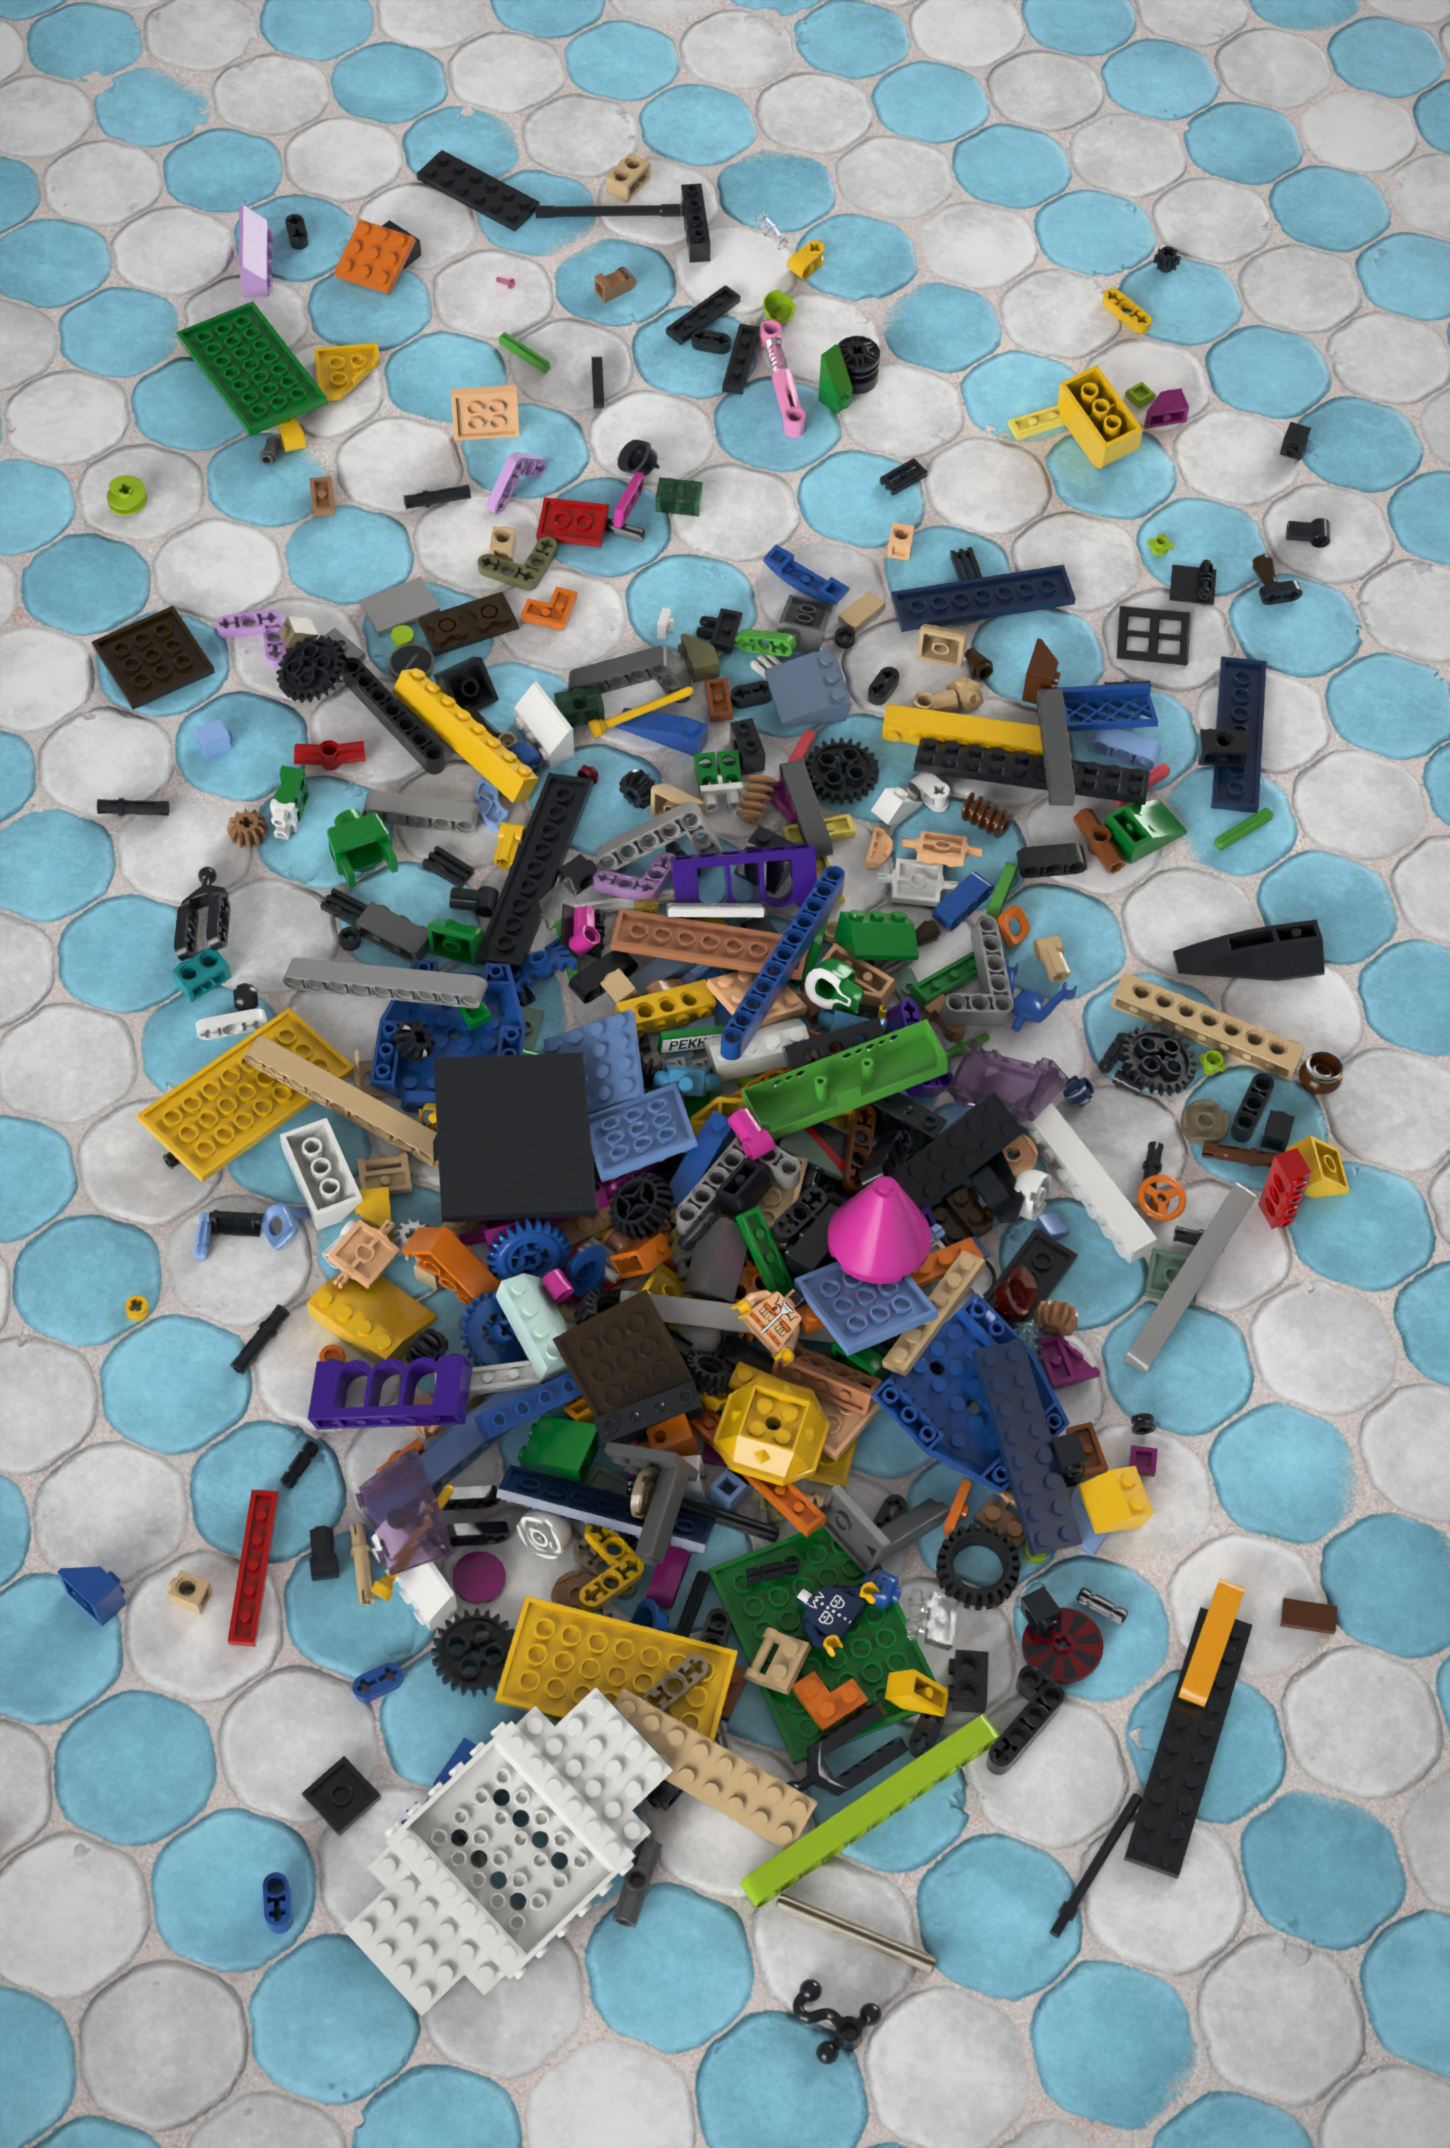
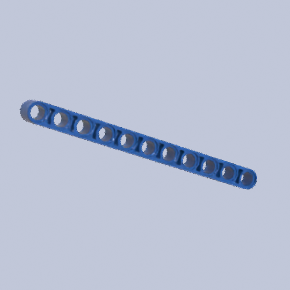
[720,866,845,1060]

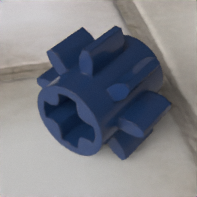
[1063,1075,1094,1107]

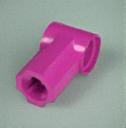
[569,905,600,956]
[728,1108,775,1161]
[541,1268,575,1305]

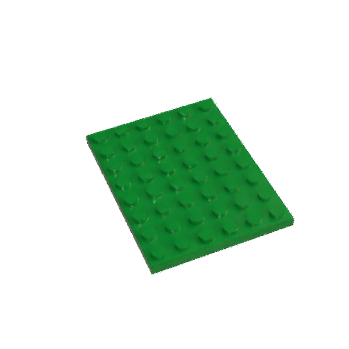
[708,1526,936,1765]

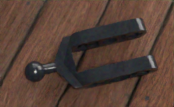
[174,867,231,961]
[388,1485,511,1547]
[787,1701,908,1796]

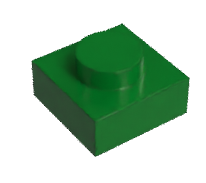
[459,1001,492,1031]

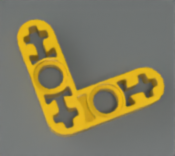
[578,1524,644,1613]

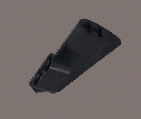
[969,1150,1025,1223]

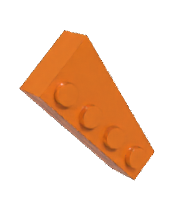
[401,1227,502,1318]

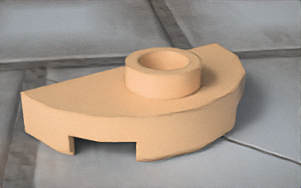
[864,826,893,868]

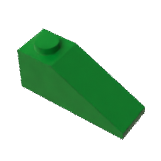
[818,344,853,414]

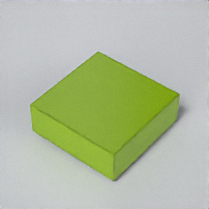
[1125,382,1156,409]

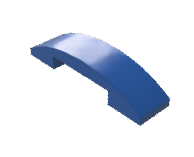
[763,544,850,605]

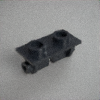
[209,1210,263,1237]

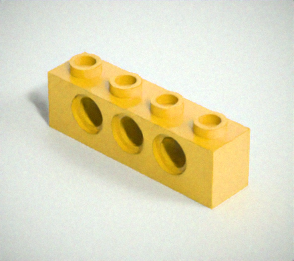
[614,979,717,1038]

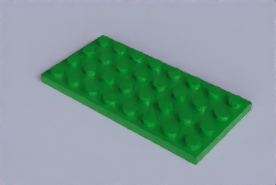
[176,301,328,436]

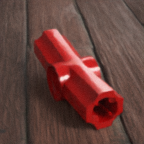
[294,740,366,771]

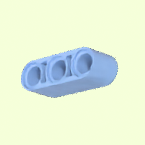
[1091,729,1161,770]

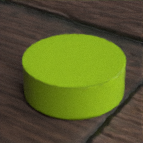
[391,625,414,647]

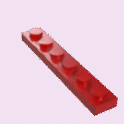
[228,1489,279,1647]

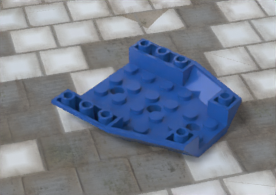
[370,960,526,1099]
[871,1293,1070,1494]

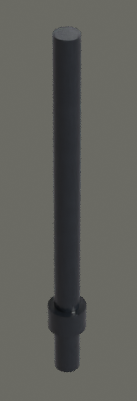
[1049,1793,1142,1938]

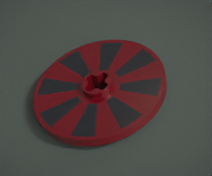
[1022,1608,1104,1684]

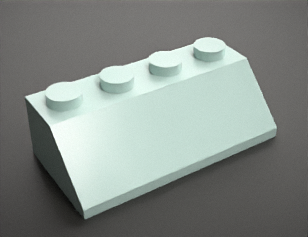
[495,1273,569,1382]

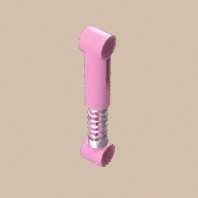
[760,320,806,438]

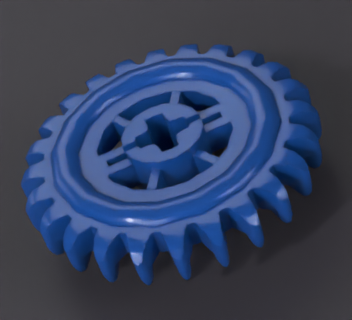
[487,1218,571,1281]
[459,1290,529,1366]

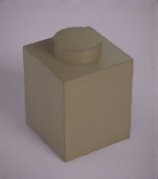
[279,616,318,649]

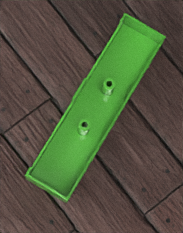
[741,1019,948,1140]

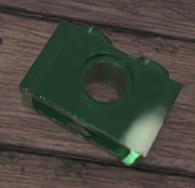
[656,477,703,517]
[554,686,605,728]

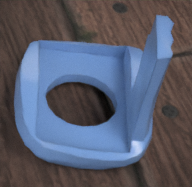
[261,1202,312,1250]

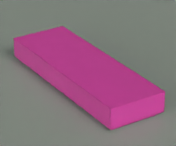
[614,471,644,528]

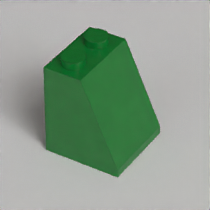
[518,1415,600,1484]

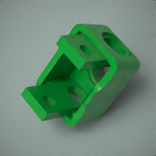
[327,809,398,888]

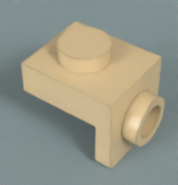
[946,676,984,712]

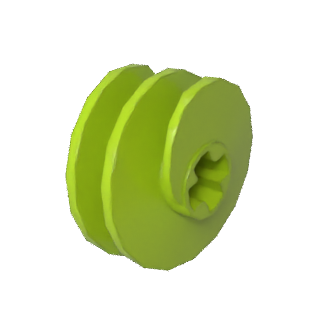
[107,475,147,516]

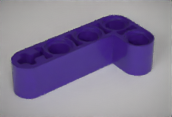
[886,999,954,1097]

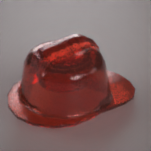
[993,1266,1037,1317]

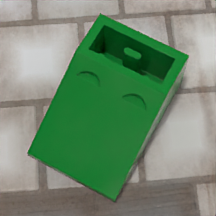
[1104,799,1187,864]

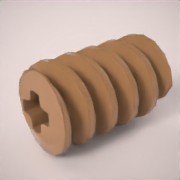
[736,774,777,826]

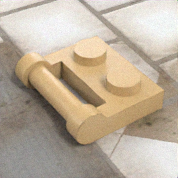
[357,1151,413,1195]
[743,1627,811,1695]

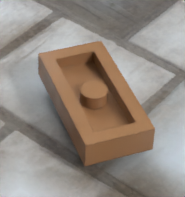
[309,476,335,517]

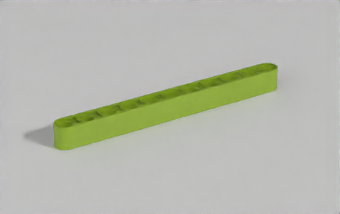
[740,1714,1001,1908]

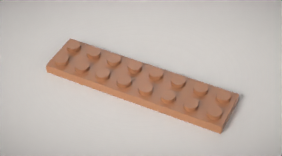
[610,909,808,980]

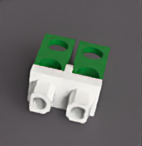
[694,750,743,812]
[270,765,309,840]

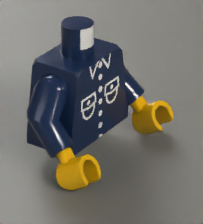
[796,1582,880,1657]

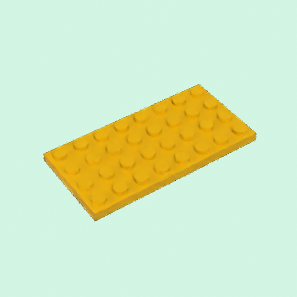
[136,1008,355,1183]
[495,1596,738,1741]

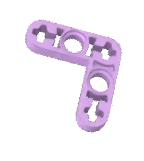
[486,452,547,515]
[216,610,287,668]
[593,852,675,903]

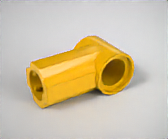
[493,822,526,869]

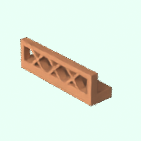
[771,1345,882,1417]

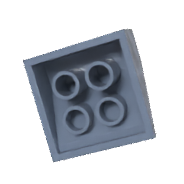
[764,650,852,726]

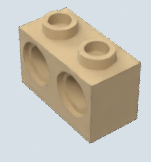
[606,153,650,202]

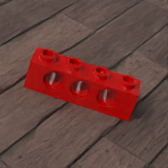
[1258,1147,1312,1229]

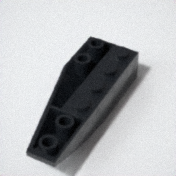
[1173,919,1325,981]

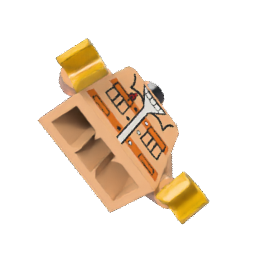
[731,1289,803,1367]

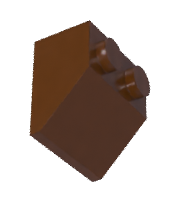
[1022,638,1061,705]

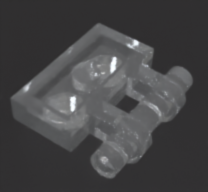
[905,1589,958,1651]

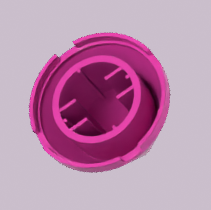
[827,1176,931,1284]

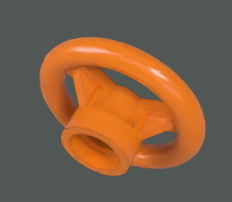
[1137,1175,1187,1222]

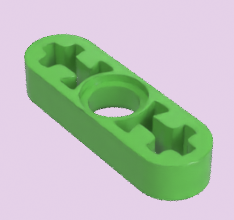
[734,629,797,657]
[986,862,1018,918]

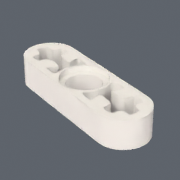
[195,1009,268,1040]

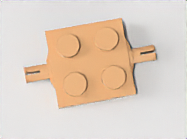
[902,831,982,867]
[327,1219,400,1289]

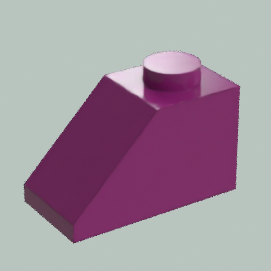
[1144,388,1189,429]

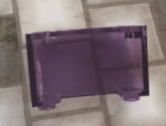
[947,1039,1069,1123]
[355,1448,453,1576]

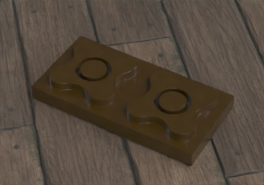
[418,592,519,656]

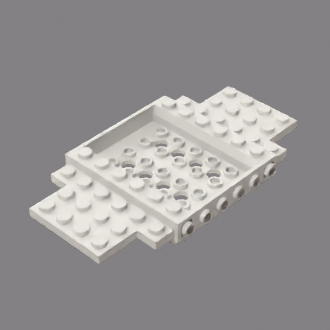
[343,1687,673,2016]

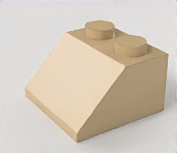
[917,624,968,668]
[651,783,706,827]

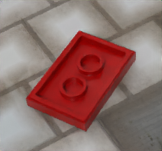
[536,497,610,548]

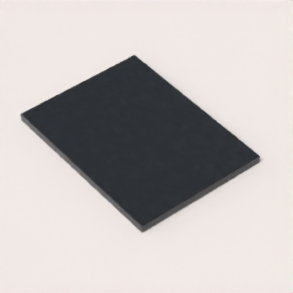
[433,1052,597,1222]

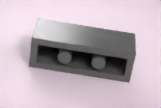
[356,901,430,963]

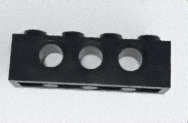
[681,183,710,263]
[781,1017,885,1076]

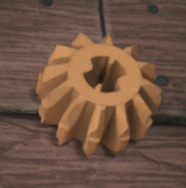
[227,808,268,849]
[1033,1299,1078,1337]

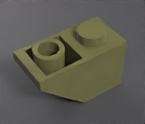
[678,633,720,683]

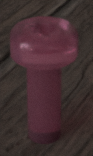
[496,277,515,289]

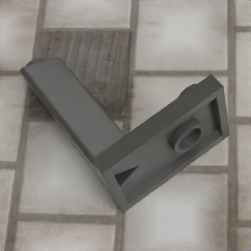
[604,1442,699,1566]
[820,1484,950,1574]

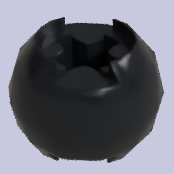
[233,983,258,1012]

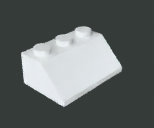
[513,682,574,769]

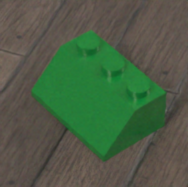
[834,910,919,960]

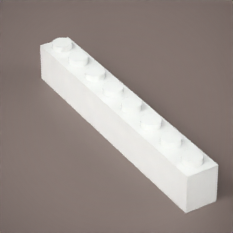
[1014,1089,1158,1264]

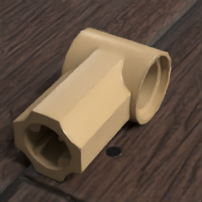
[913,689,959,712]
[1033,935,1070,983]

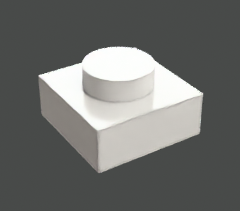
[657,607,675,640]

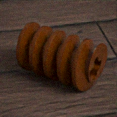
[961,792,1013,838]

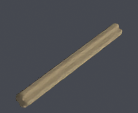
[776,1893,937,1973]

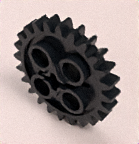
[276,635,348,703]
[805,737,879,805]
[1118,1025,1197,1096]
[431,1608,515,1697]

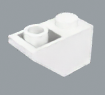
[871,787,923,825]

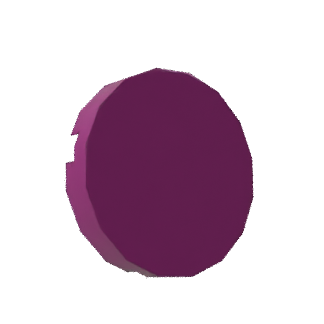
[452,1551,506,1605]

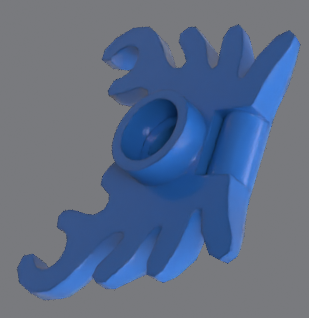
[514,938,578,995]

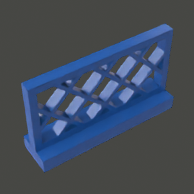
[1058,682,1158,732]

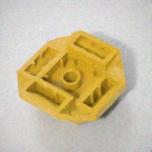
[713,1375,830,1486]

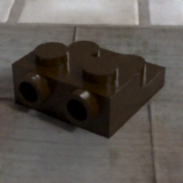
[931,1184,994,1246]

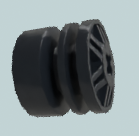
[838,336,880,394]

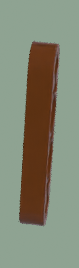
[842,1104,876,1195]

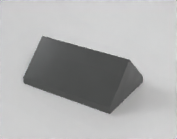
[683,1217,748,1304]

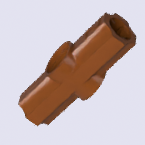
[1073,808,1126,874]

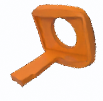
[995,905,1030,948]

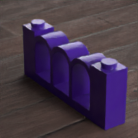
[670,843,817,920]
[307,1353,473,1430]

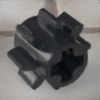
[1153,246,1181,273]

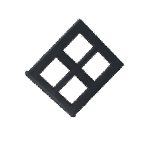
[1116,606,1191,666]

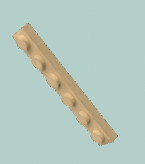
[882,1250,986,1377]

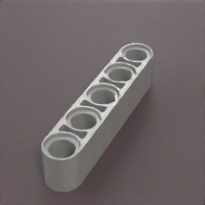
[362,791,480,833]

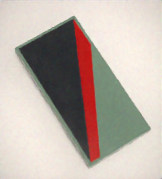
[777,1121,875,1186]

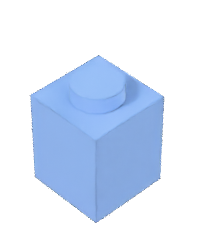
[194,719,233,760]

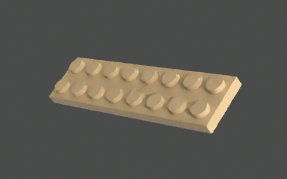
[613,1688,817,1849]

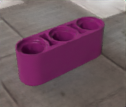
[646,1546,692,1610]

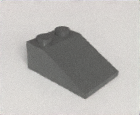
[777,595,833,655]

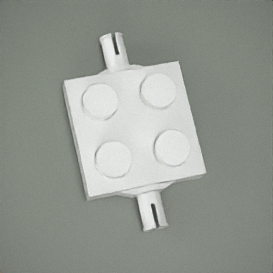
[877,858,958,907]

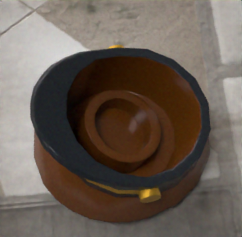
[1299,1052,1343,1094]

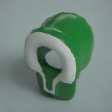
[805,958,864,1015]

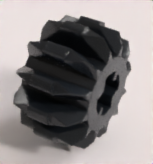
[619,769,655,809]
[392,1020,436,1062]
[406,1328,449,1363]

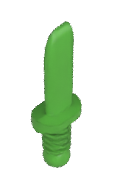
[945,1032,989,1060]

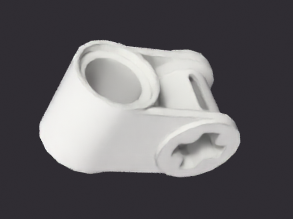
[907,772,950,813]

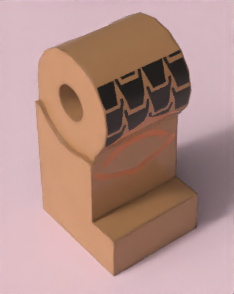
[594,267,637,303]
[922,994,967,1042]

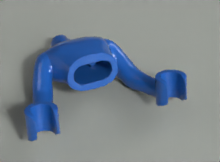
[1005,959,1077,1032]

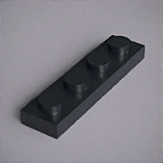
[666,285,741,345]
[722,324,760,395]

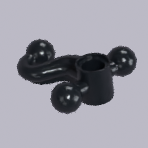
[792,1979,882,2064]

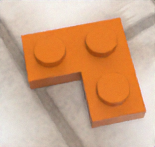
[521,587,577,631]
[792,1671,869,1733]

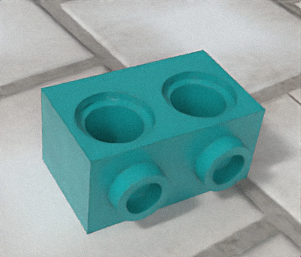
[172,947,232,1002]

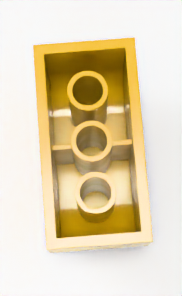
[1058,365,1143,469]

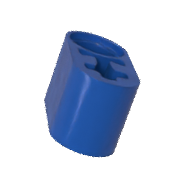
[262,1872,293,1934]

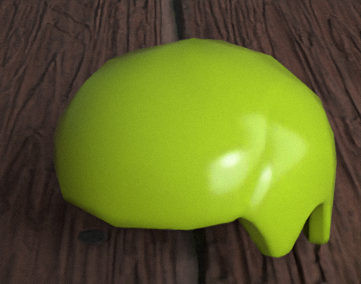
[763,290,796,325]

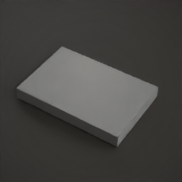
[359,577,440,637]

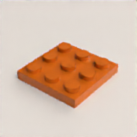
[333,219,416,296]

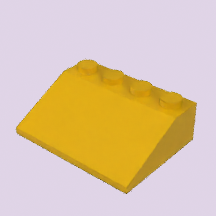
[307,1273,438,1364]

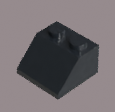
[433,656,499,710]
[734,825,797,895]

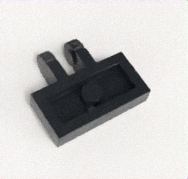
[696,608,743,653]

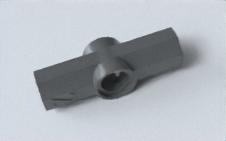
[612,1837,662,1928]

